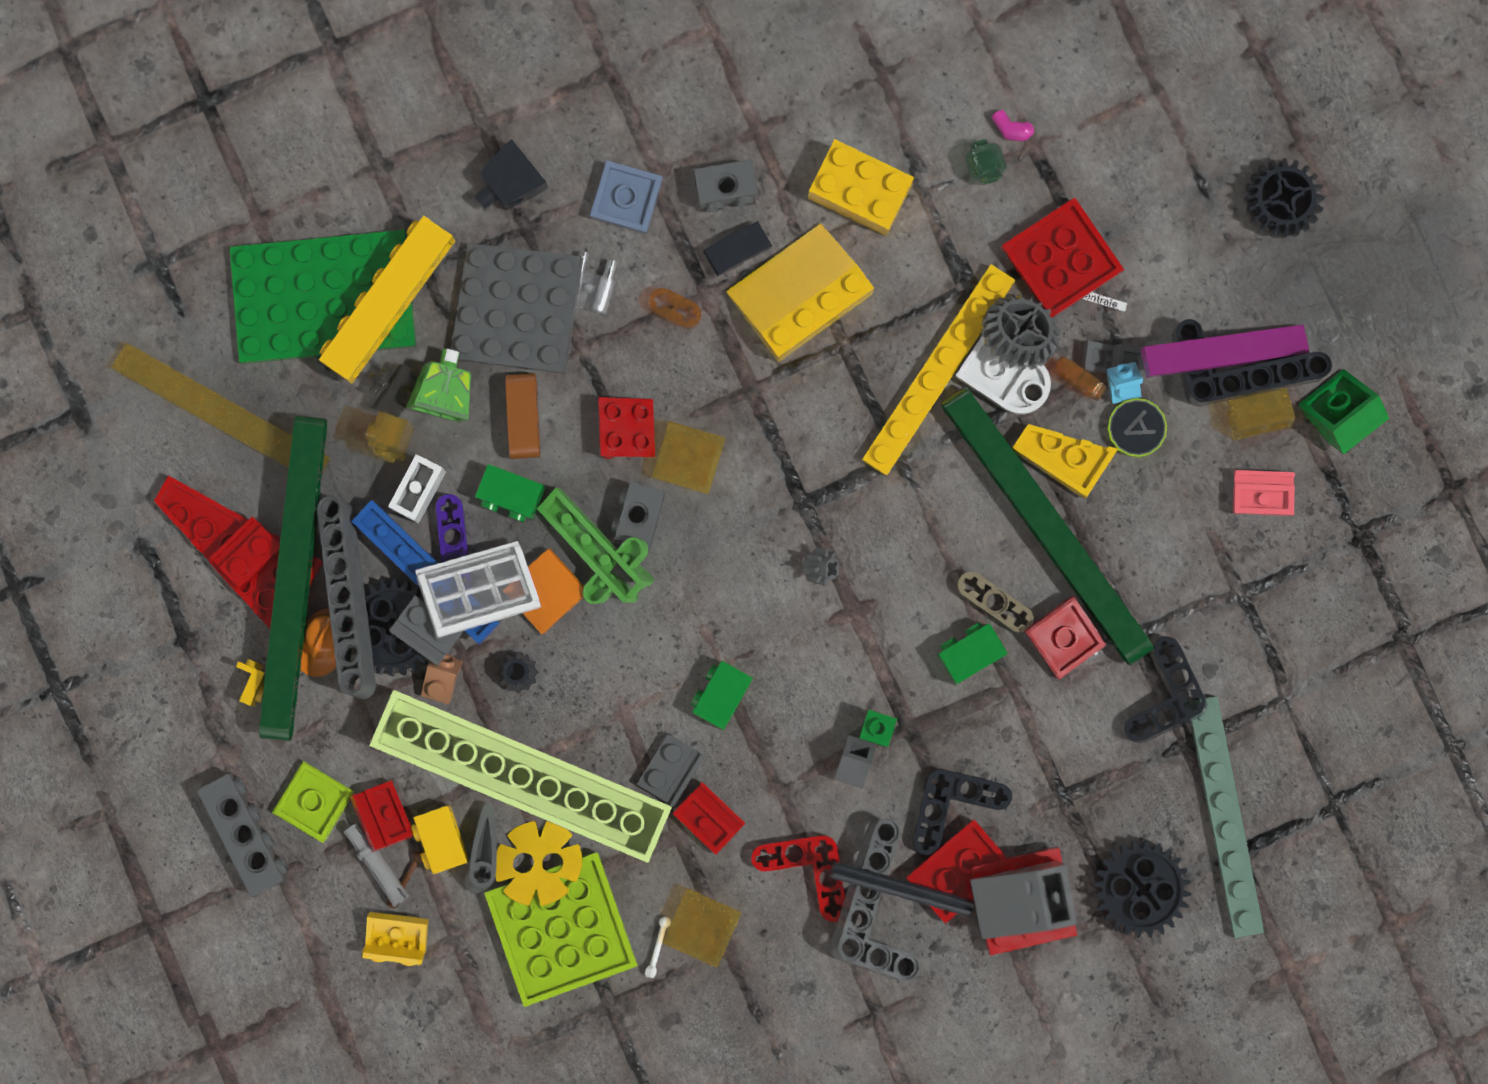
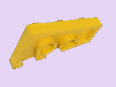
[1012,424,1118,499]

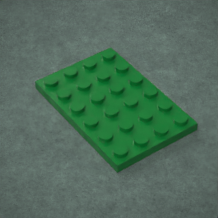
[230,230,417,364]

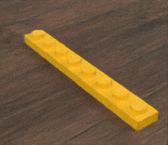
[862,264,1015,477]

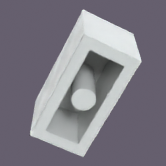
[388,454,446,524]

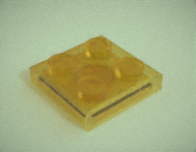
[652,421,726,495]
[663,888,742,968]

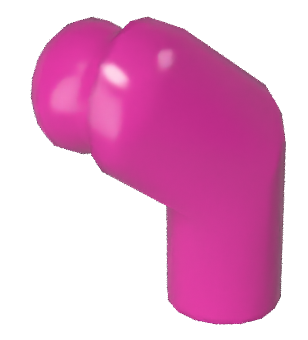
[991,109,1034,141]

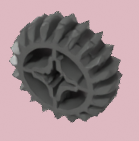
[980,293,1061,371]

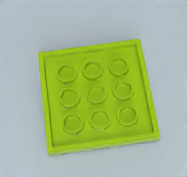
[484,852,638,1007]

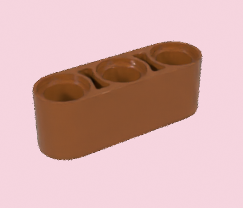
[505,373,540,459]

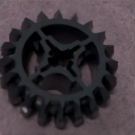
[1244,158,1325,238]

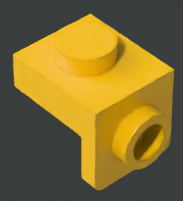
[235,659,265,707]

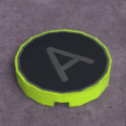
[1107,398,1167,458]

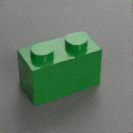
[475,464,545,523]
[937,622,1008,685]
[690,661,753,731]

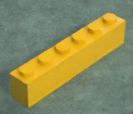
[319,215,455,384]

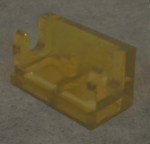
[1227,388,1295,440]

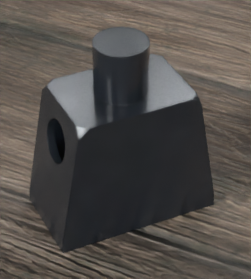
[474,139,548,210]

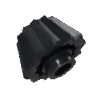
[497,652,539,694]

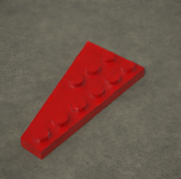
[154,475,324,629]

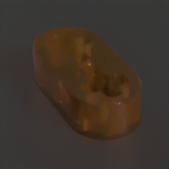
[649,288,702,329]
[1052,356,1107,401]

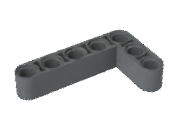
[830,819,920,981]

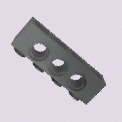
[196,774,289,897]

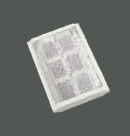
[415,541,541,638]

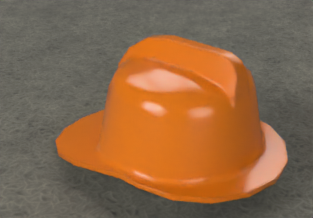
[300,608,351,677]

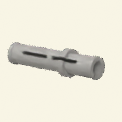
[344,822,409,907]

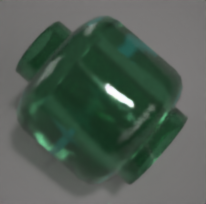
[965,139,1007,185]

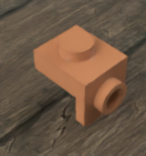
[421,654,463,705]

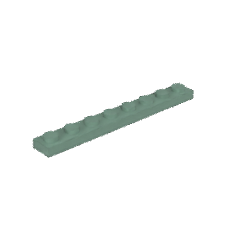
[1187,696,1264,938]

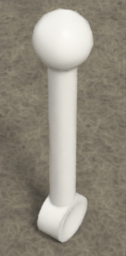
[645,916,671,978]

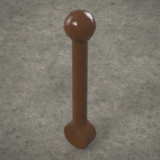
[387,851,423,908]

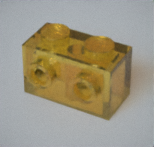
[365,411,414,464]

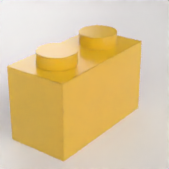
[411,805,470,875]

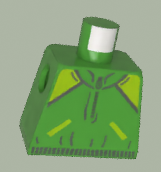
[406,349,471,423]

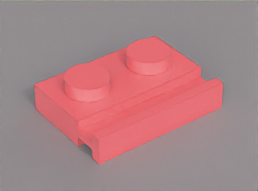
[1233,470,1295,516]

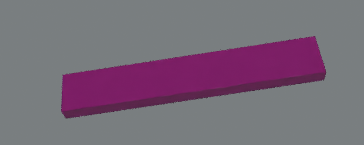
[1140,325,1310,378]

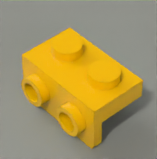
[362,912,429,966]

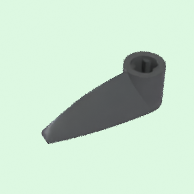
[463,804,497,894]

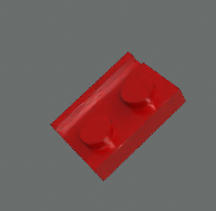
[210,516,280,589]
[350,780,414,853]
[673,782,746,855]

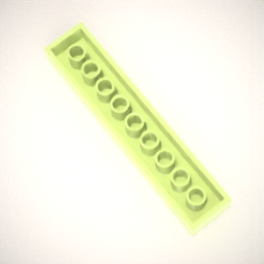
[369,690,672,863]

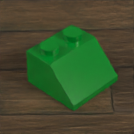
[1298,369,1390,455]

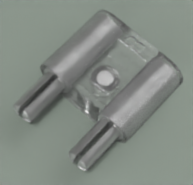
[576,251,617,316]

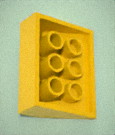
[726,223,874,363]

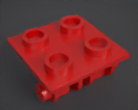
[598,397,655,459]

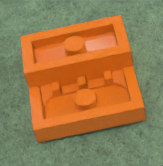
[503,548,584,635]

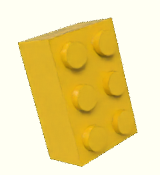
[808,139,914,236]

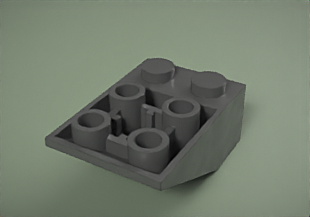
[970,860,1077,939]

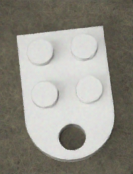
[955,337,1051,415]

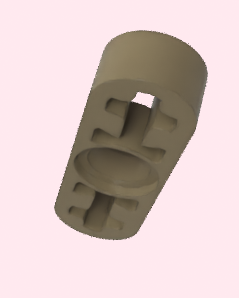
[957,572,1034,633]

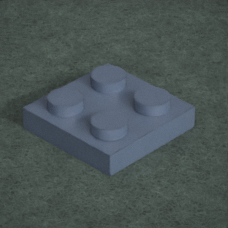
[590,160,663,234]

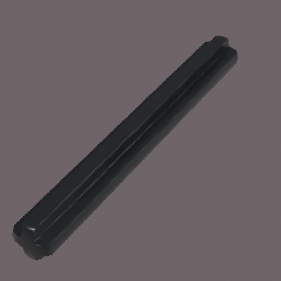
[830,862,974,916]

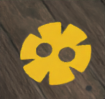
[496,821,582,906]

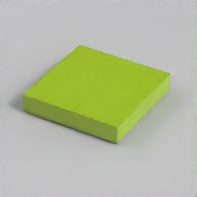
[272,761,355,843]

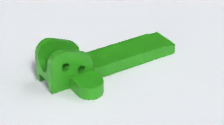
[537,488,654,604]

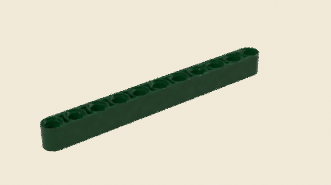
[941,386,1154,666]
[259,416,327,742]

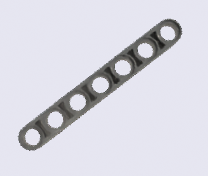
[317,495,376,699]

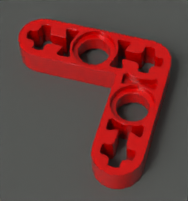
[751,835,845,922]

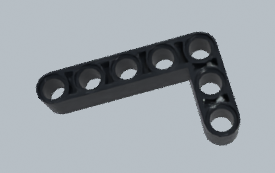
[1172,319,1332,407]

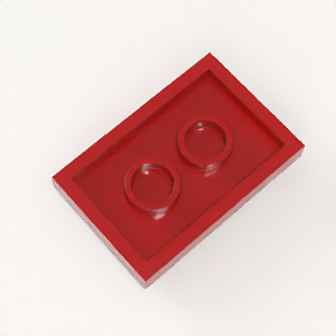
[905,819,1007,924]

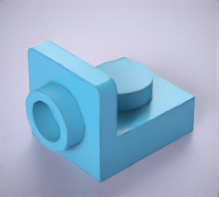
[1107,362,1143,404]

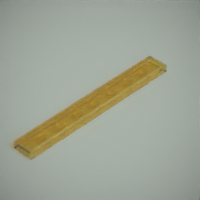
[111,342,331,474]

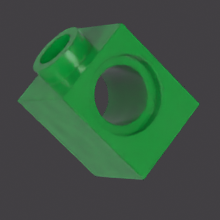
[859,710,897,748]

